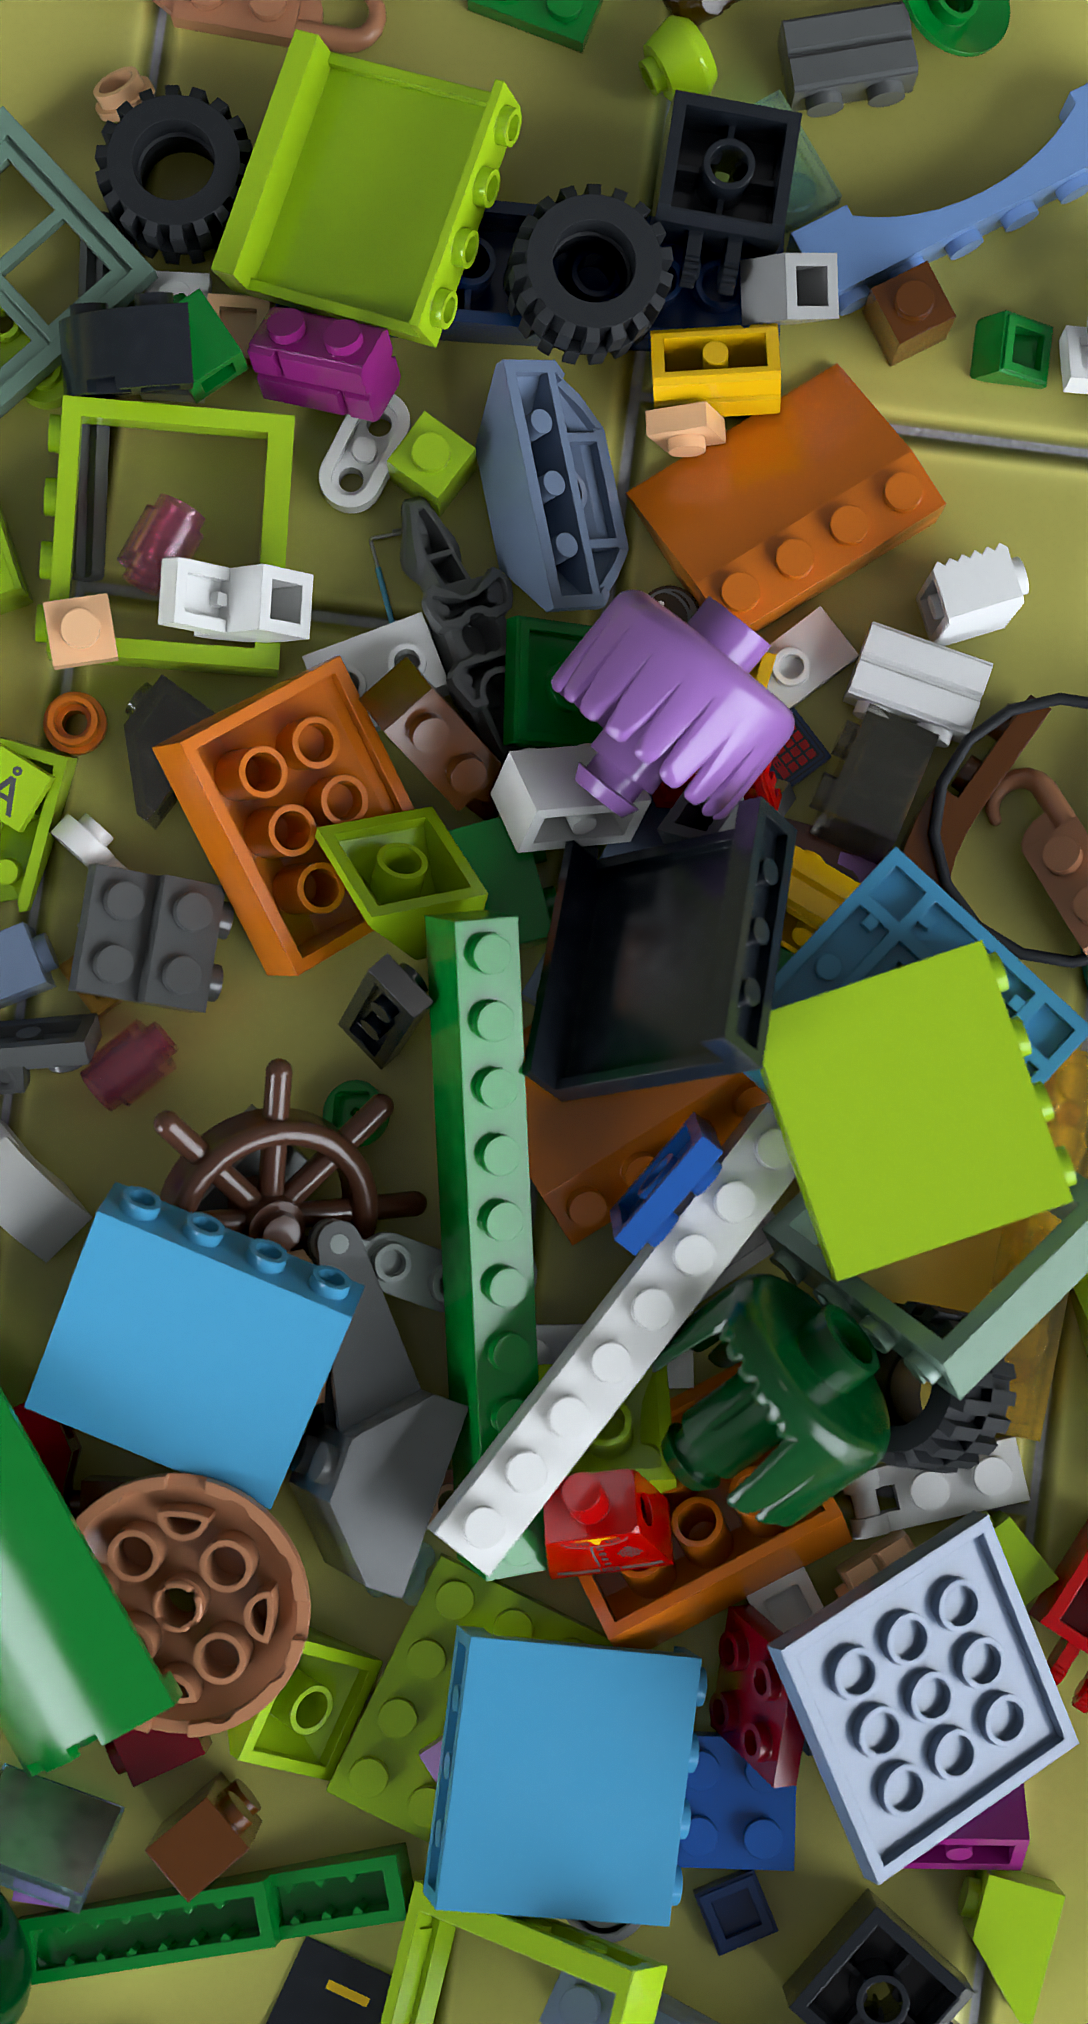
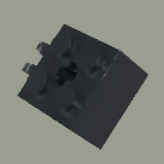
[649,90,802,296]
[782,1888,975,2024]

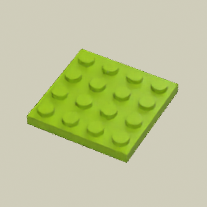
[326,1552,612,1843]

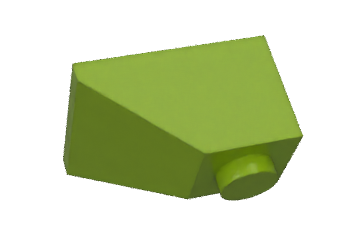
[315,806,488,960]
[227,1626,383,1781]

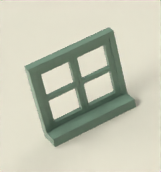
[0,106,158,419]

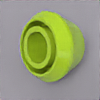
[638,15,718,101]

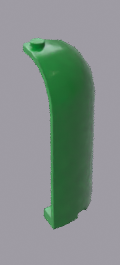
[0,1387,183,1778]

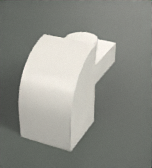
[158,557,314,643]
[0,1119,93,1263]

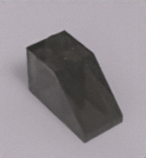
[124,674,216,830]

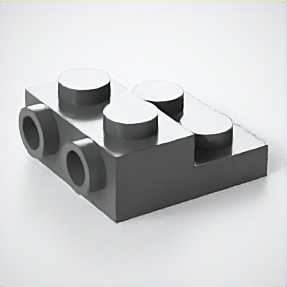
[68,863,234,1013]

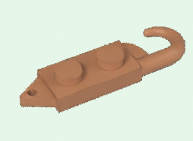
[152,0,386,53]
[985,767,1088,957]

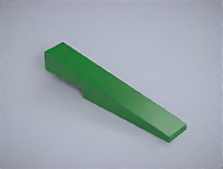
[18,1842,414,1985]

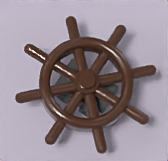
[154,1058,427,1257]

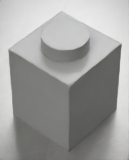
[740,253,839,325]

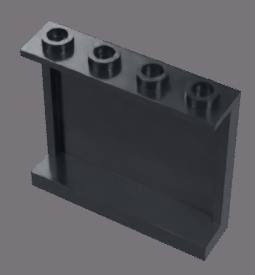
[523,796,797,1102]

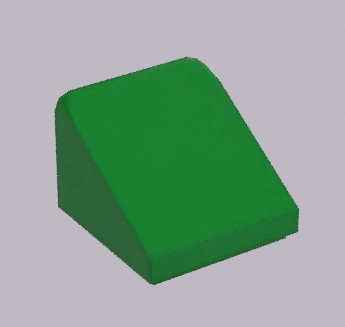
[970,310,1054,389]

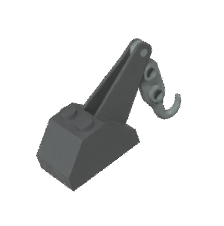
[289,1218,538,1598]

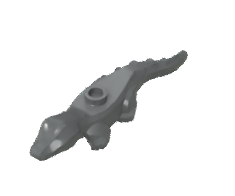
[400,496,598,859]

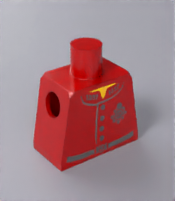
[543,1469,674,1579]

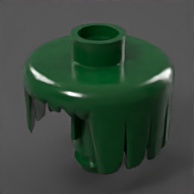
[651,1273,890,1527]

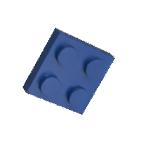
[610,1112,723,1256]
[677,1731,796,1871]

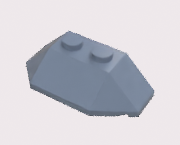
[475,359,629,612]

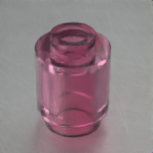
[117,494,206,596]
[80,1019,178,1112]

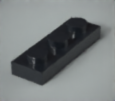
[338,953,434,1070]

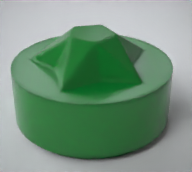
[323,1080,390,1147]

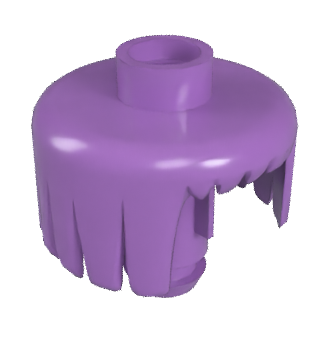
[551,589,795,820]

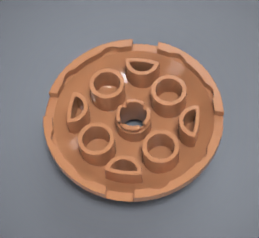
[75,1473,311,1738]

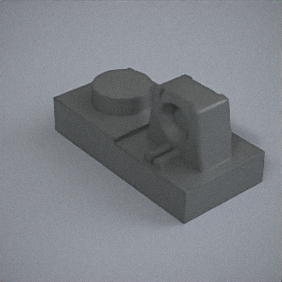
[0,1013,102,1095]

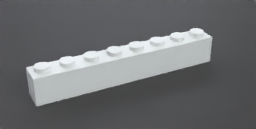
[427,1103,796,1576]

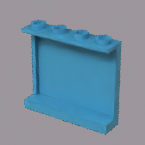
[24,1182,365,1510]
[423,1625,707,1927]

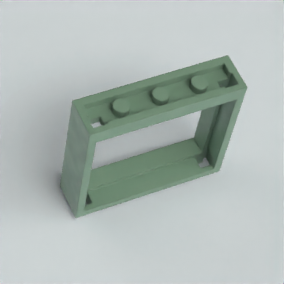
[762,1171,1088,1400]

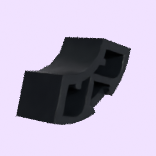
[59,292,194,399]

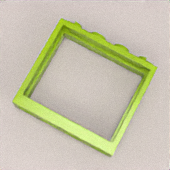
[35,395,295,678]
[380,1879,668,2024]

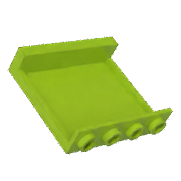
[211,29,522,348]
[759,940,1077,1281]

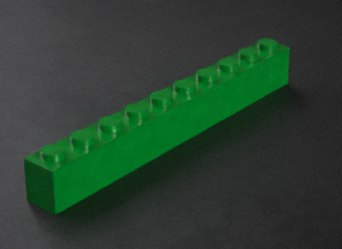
[425,910,547,1581]

